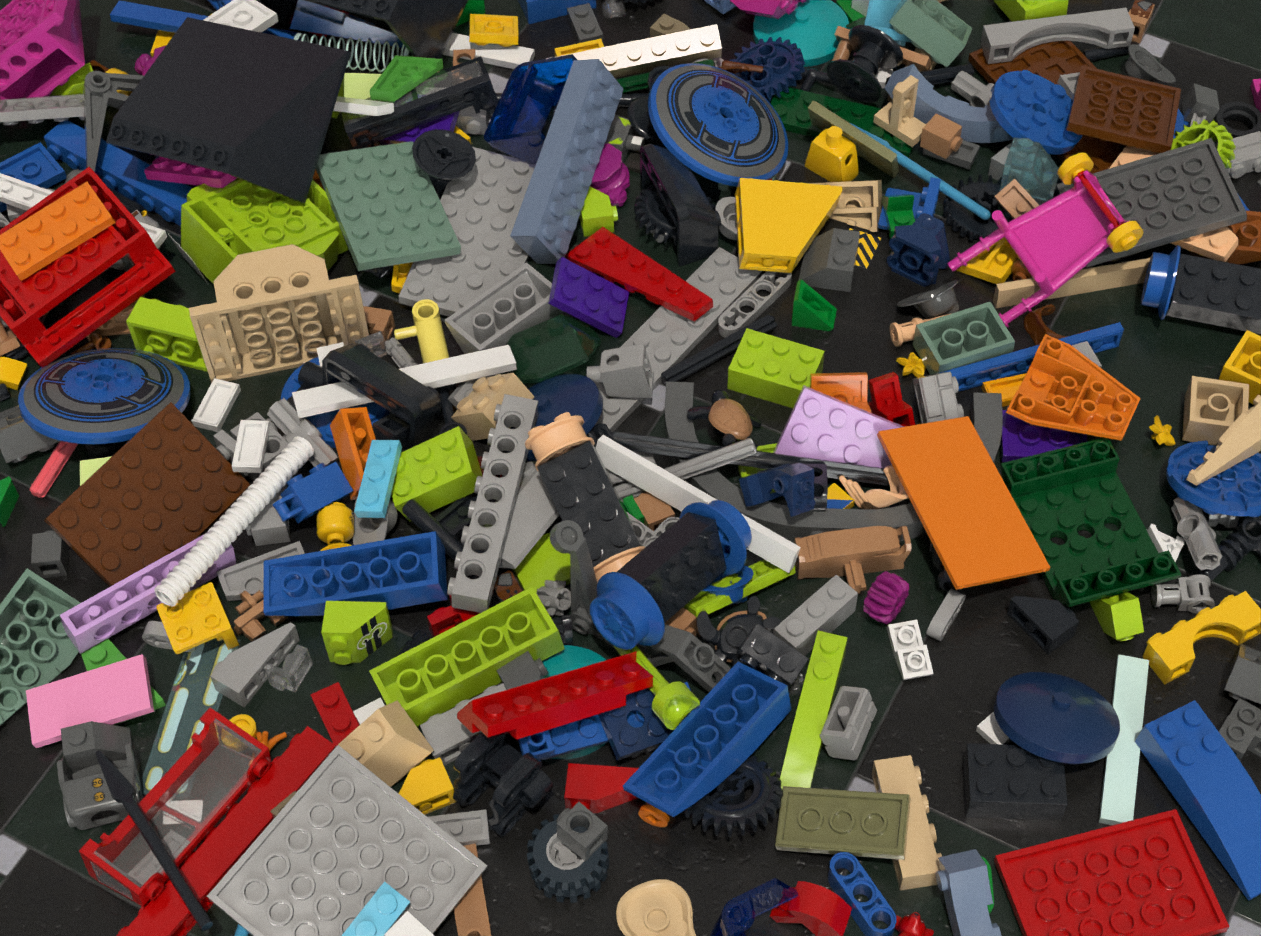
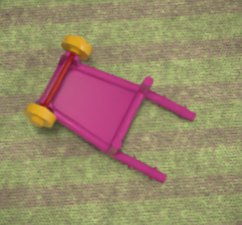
[947,153,1144,327]

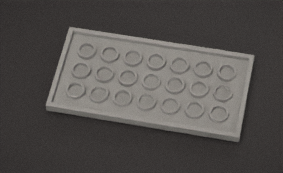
[399,147,536,317]

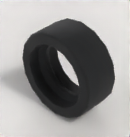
[1214,101,1261,138]

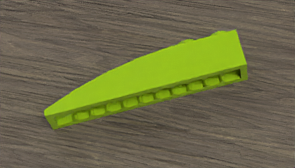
[780,630,848,790]

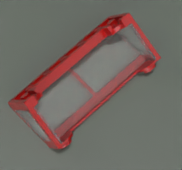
[79,707,271,907]

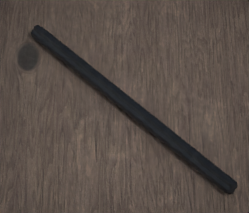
[611,431,890,486]

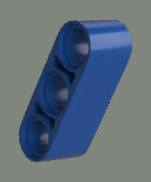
[828,852,896,936]

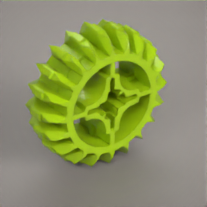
[1171,119,1236,168]

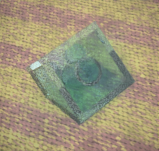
[999,137,1059,201]

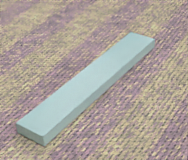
[1099,654,1149,825]

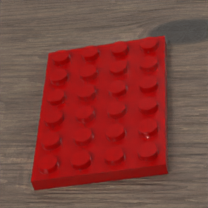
[994,809,1229,936]

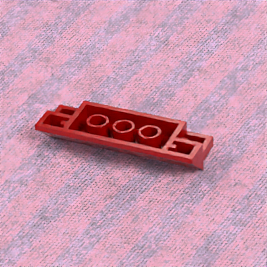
[457,651,653,740]

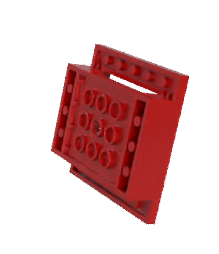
[0,166,175,368]

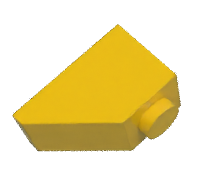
[399,757,456,815]

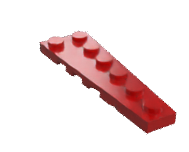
[566,227,714,322]

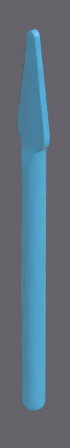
[850,123,991,220]

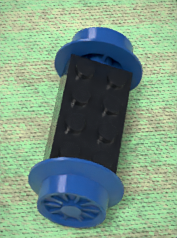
[1141,245,1261,334]
[590,500,752,650]

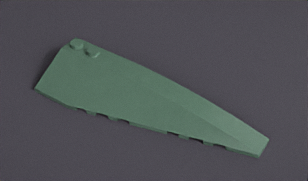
[0,568,80,725]

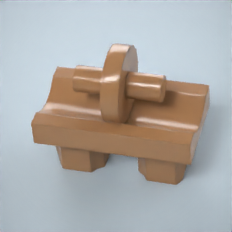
[233,590,288,642]

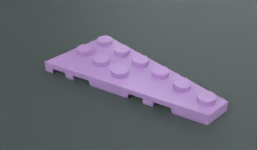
[773,386,904,468]

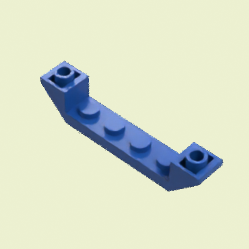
[518,682,691,760]

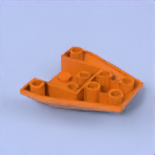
[1006,334,1141,441]

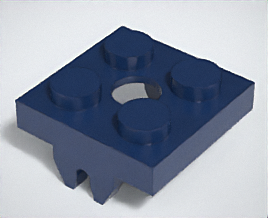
[598,688,673,761]

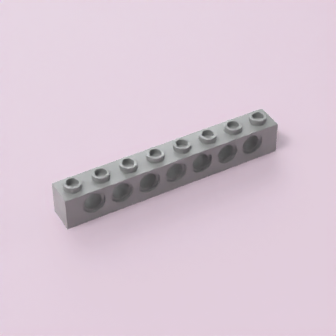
[447,394,538,613]

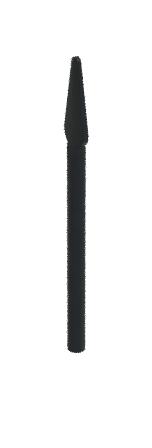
[95,751,213,931]

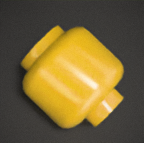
[317,502,354,545]

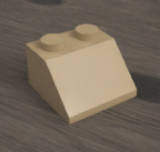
[338,700,434,787]

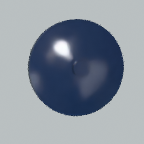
[505,374,603,461]
[994,672,1120,764]

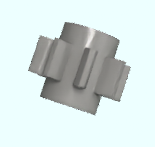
[537,580,571,616]

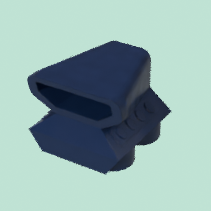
[887,213,950,287]

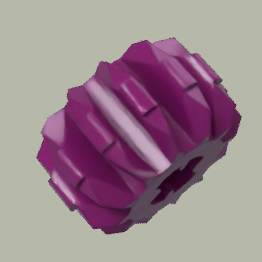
[863,571,909,624]

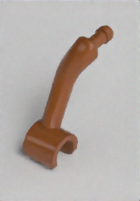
[54,333,111,361]

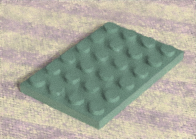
[316,141,461,271]

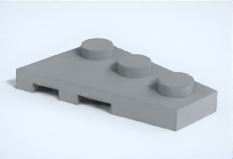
[216,541,305,601]

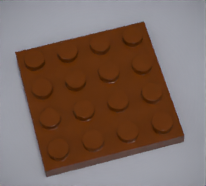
[1066,65,1181,154]

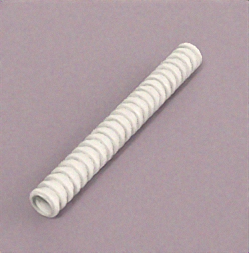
[154,436,314,606]

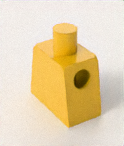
[805,126,859,182]

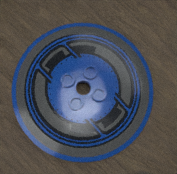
[648,63,788,187]
[18,348,190,444]

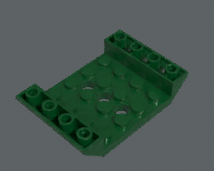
[1001,438,1182,607]

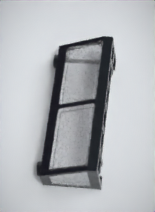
[342,56,503,150]

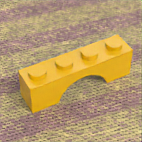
[1143,591,1261,685]

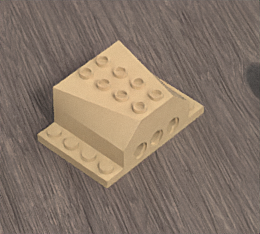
[189,244,372,383]

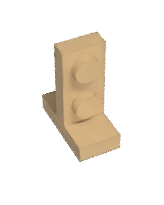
[873,75,926,147]

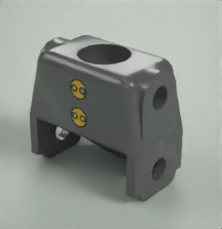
[57,743,143,830]

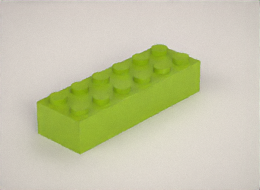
[369,587,565,726]

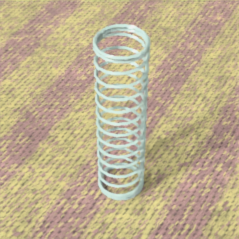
[294,33,413,73]

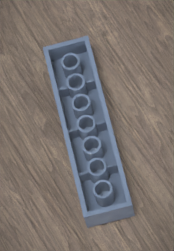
[510,59,623,264]

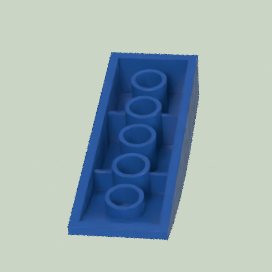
[263,531,448,616]
[623,662,791,817]
[1135,700,1261,901]

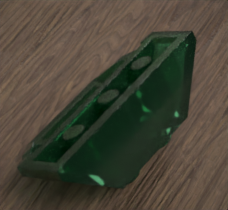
[500,314,601,384]

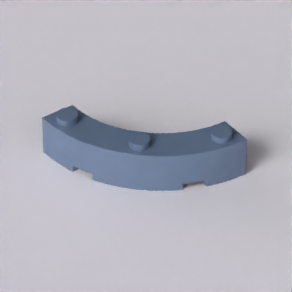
[885,64,1014,143]
[935,849,1002,936]

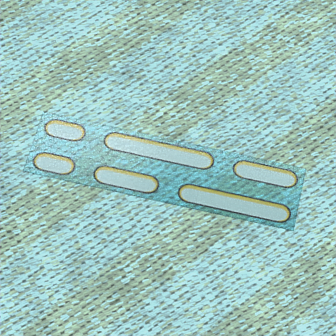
[142,638,240,801]

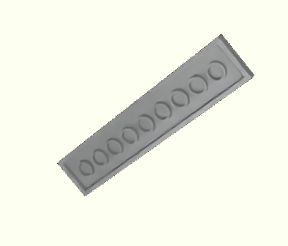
[595,247,762,433]

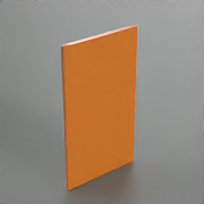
[877,416,1051,590]

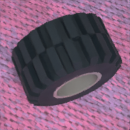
[527,814,609,903]

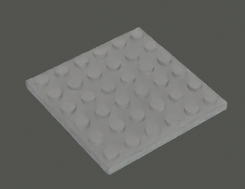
[207,745,487,936]

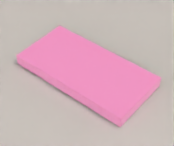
[26,654,154,748]

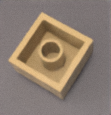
[451,373,534,441]
[1182,376,1249,445]

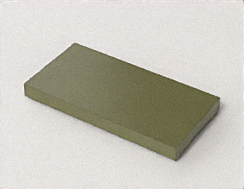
[808,101,899,178]
[775,786,911,860]

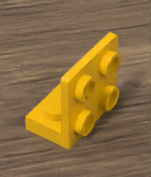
[156,582,239,654]

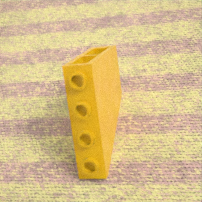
[735,178,843,273]

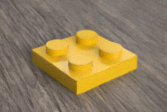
[469,14,518,47]

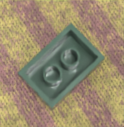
[889,0,972,67]
[913,302,1015,375]

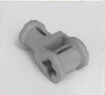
[1151,574,1215,614]

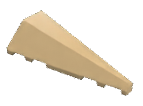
[807,180,882,232]
[1186,395,1261,486]

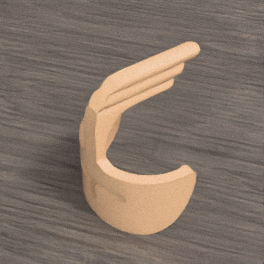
[839,465,909,510]

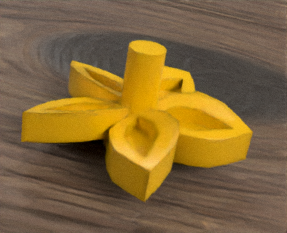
[896,352,926,378]
[1149,415,1175,446]

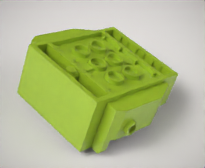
[181,178,349,284]

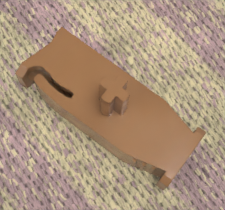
[794,526,911,594]

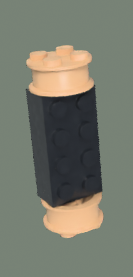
[525,412,646,583]

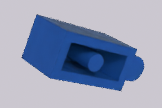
[272,462,354,523]

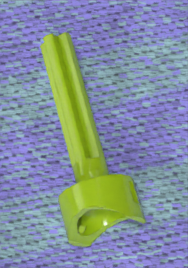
[614,646,700,730]

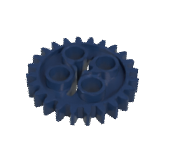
[729,37,805,101]

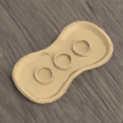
[616,879,696,936]

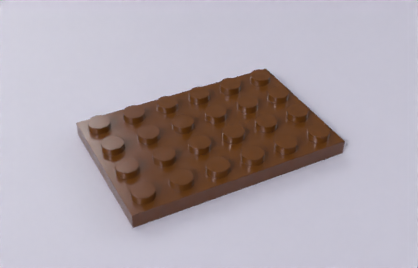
[44,402,250,587]

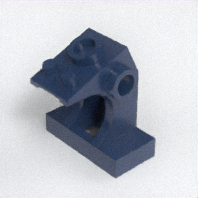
[739,463,816,517]

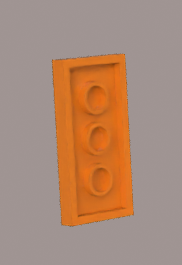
[0,182,115,281]

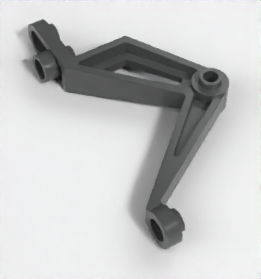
[65,71,144,183]
[550,520,730,692]

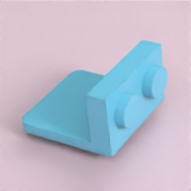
[864,0,911,46]

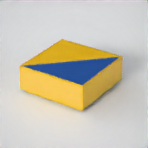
[827,483,855,509]

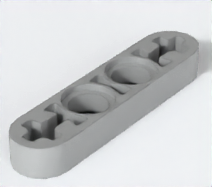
[718,271,792,338]

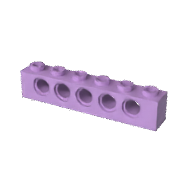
[60,535,236,654]

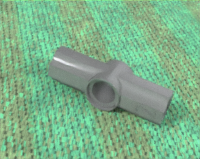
[951,71,994,108]
[267,398,339,467]
[1171,497,1223,570]

